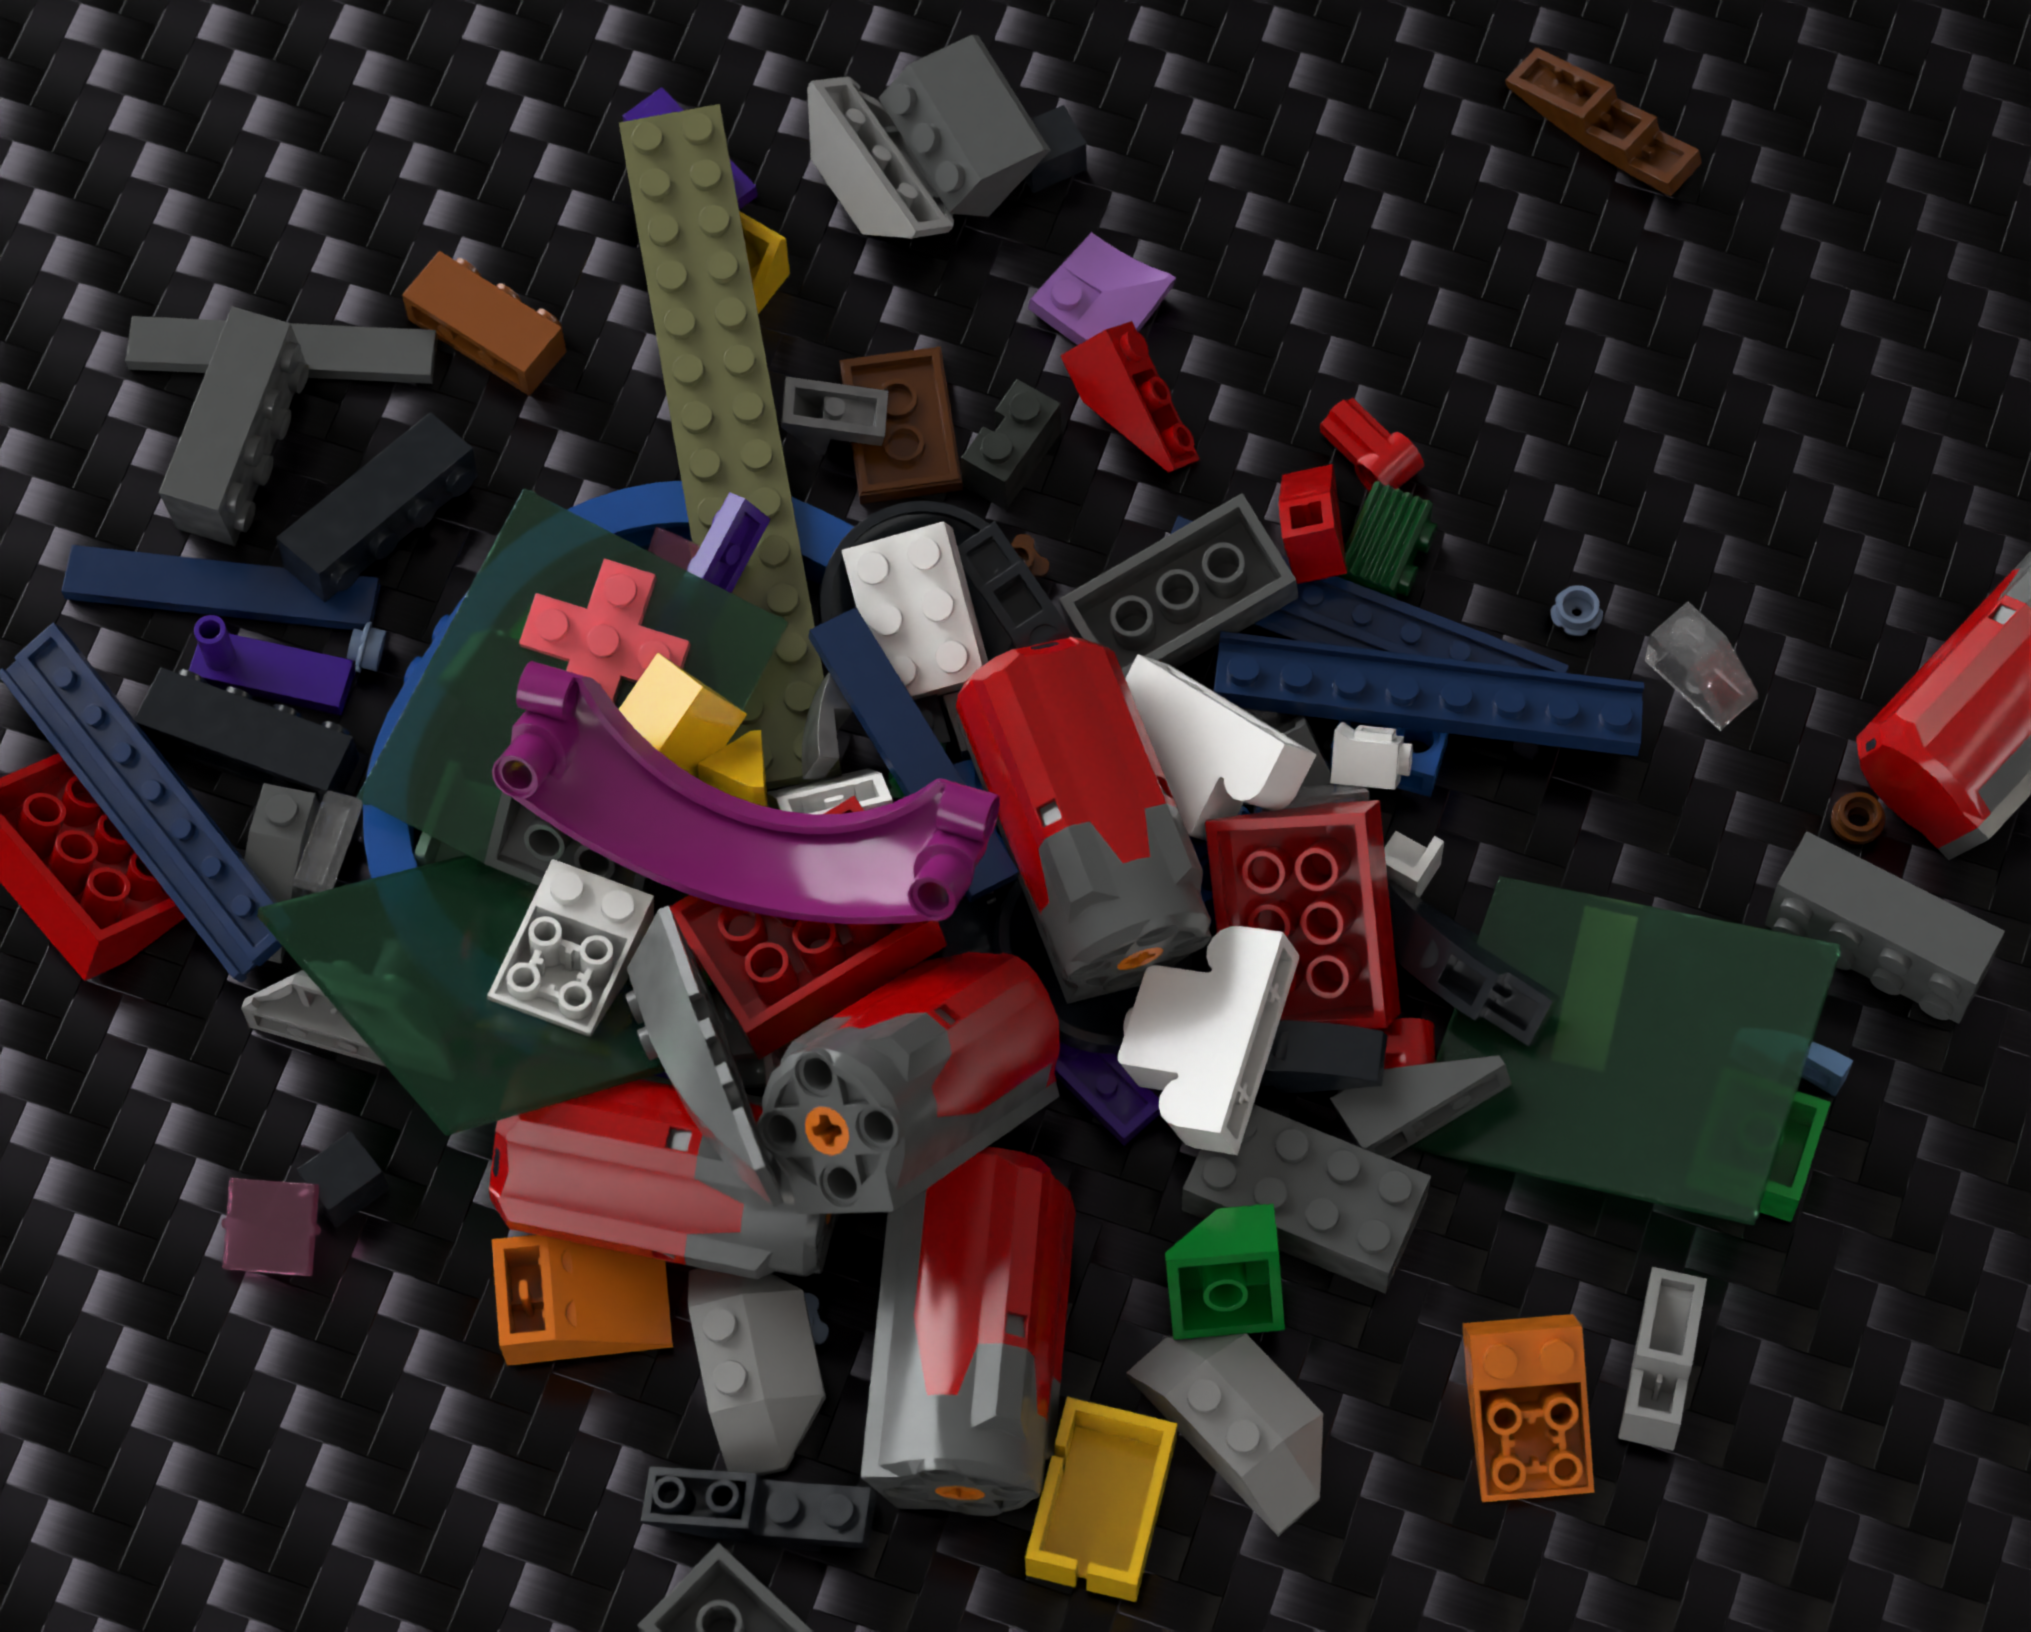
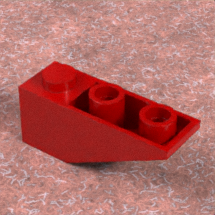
[1060,321,1200,473]
[1278,464,1347,584]

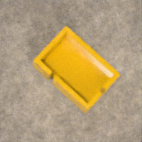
[1025,1397,1177,1602]

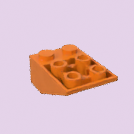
[492,1235,673,1366]
[1462,1314,1594,1502]

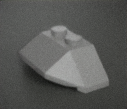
[807,77,954,238]
[241,964,456,1086]
[688,1268,826,1476]
[1126,1334,1323,1537]

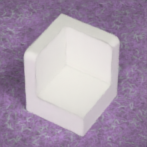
[1384,831,1444,898]

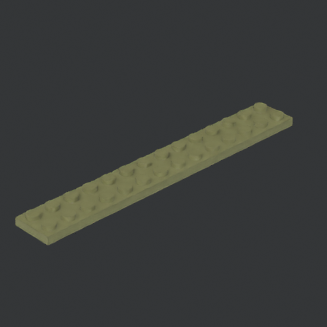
[619,104,842,790]

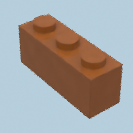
[402,251,567,396]

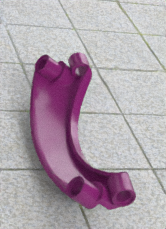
[492,661,1000,924]

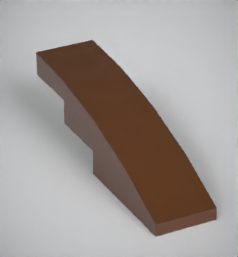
[1505,47,1702,197]

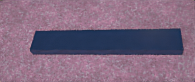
[61,545,381,630]
[808,608,1019,903]

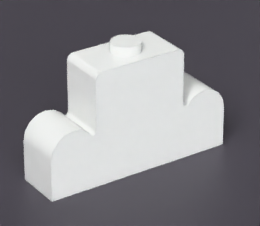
[1125,654,1317,841]
[1117,926,1300,1155]

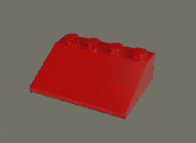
[0,753,186,981]
[670,796,947,1060]
[1205,800,1401,1029]

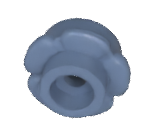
[1551,586,1603,636]
[347,622,387,673]

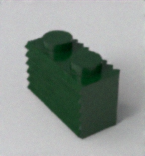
[1337,481,1438,599]

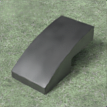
[802,673,853,779]

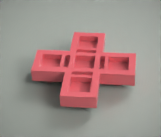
[519,558,691,704]

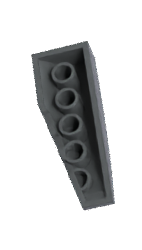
[625,905,784,1207]

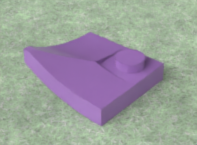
[1028,232,1176,345]

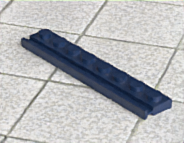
[1170,516,1569,673]
[0,622,300,983]
[1214,631,1644,756]

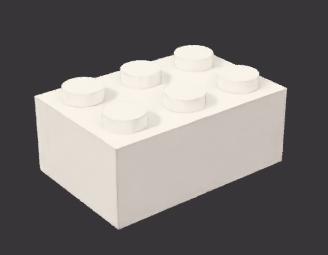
[841,521,988,700]

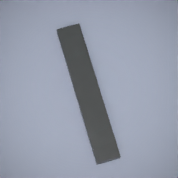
[125,316,438,384]

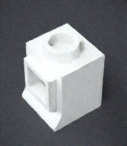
[1330,722,1413,790]

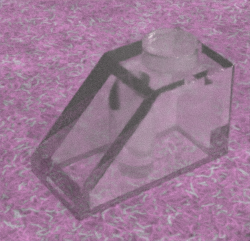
[1645,601,1758,731]

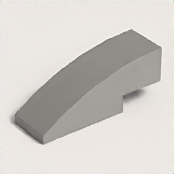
[1618,1267,1707,1451]

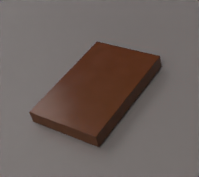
[839,346,963,504]

